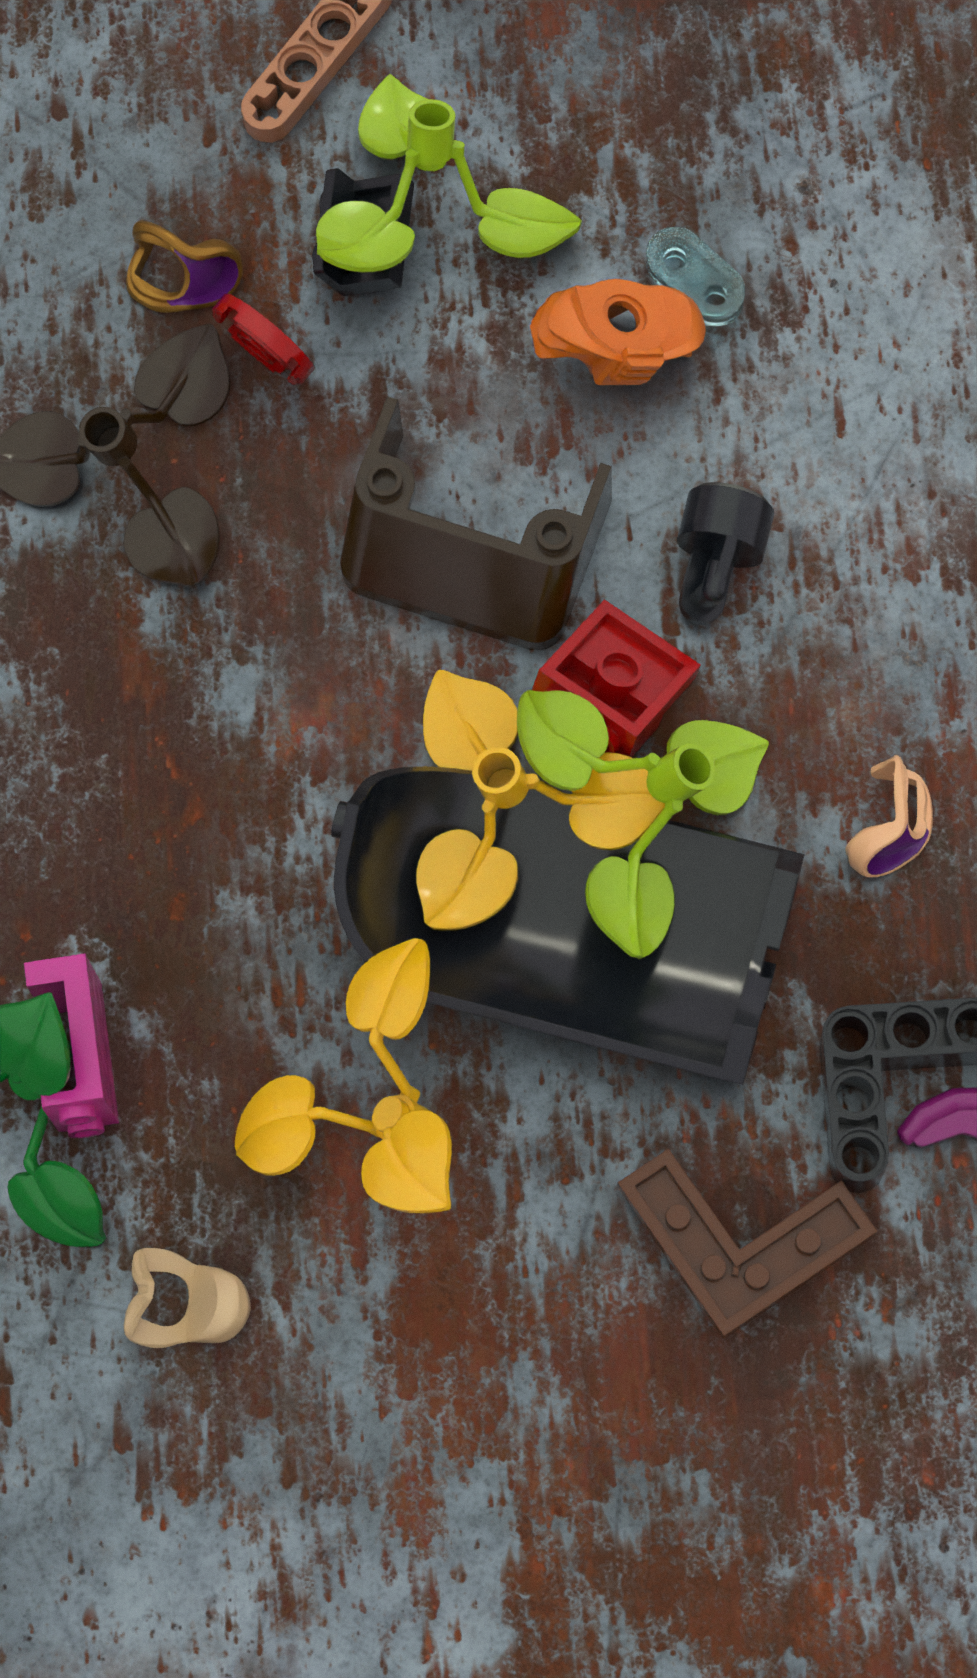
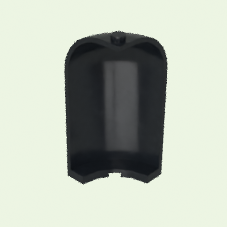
[331,766,805,1085]

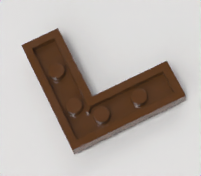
[617,1148,878,1340]

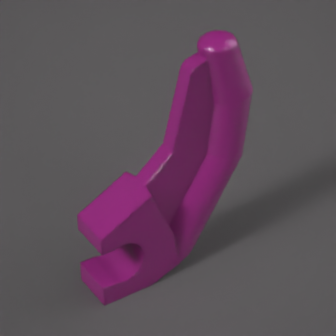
[897,1087,977,1148]

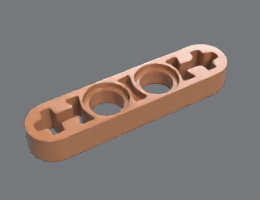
[241,0,393,143]

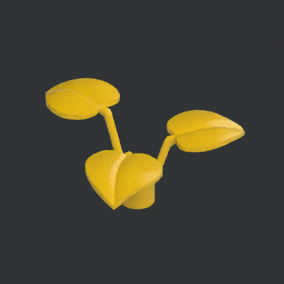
[416,670,665,930]
[235,938,452,1213]

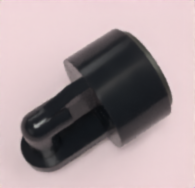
[677,482,775,625]

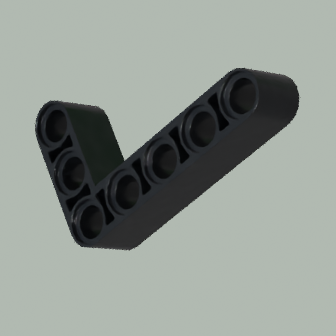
[819,997,977,1193]

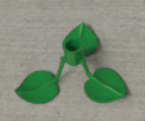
[0,992,107,1247]

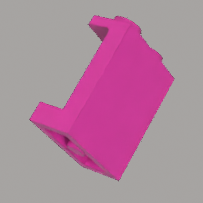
[24,953,119,1138]

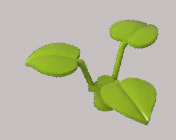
[316,74,582,272]
[517,690,769,959]

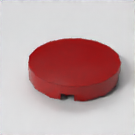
[212,294,314,385]

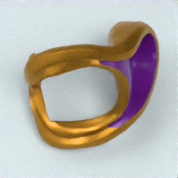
[126,219,243,313]

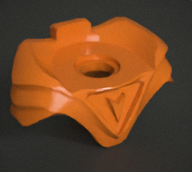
[530,279,706,385]

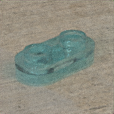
[646,227,745,326]

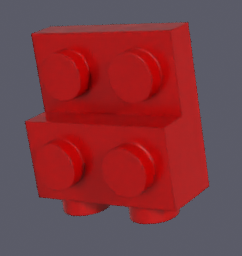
[532,599,701,757]

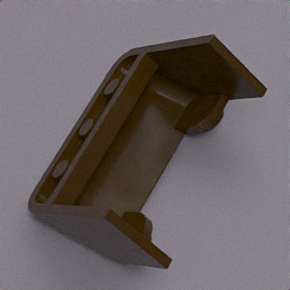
[340,396,612,650]

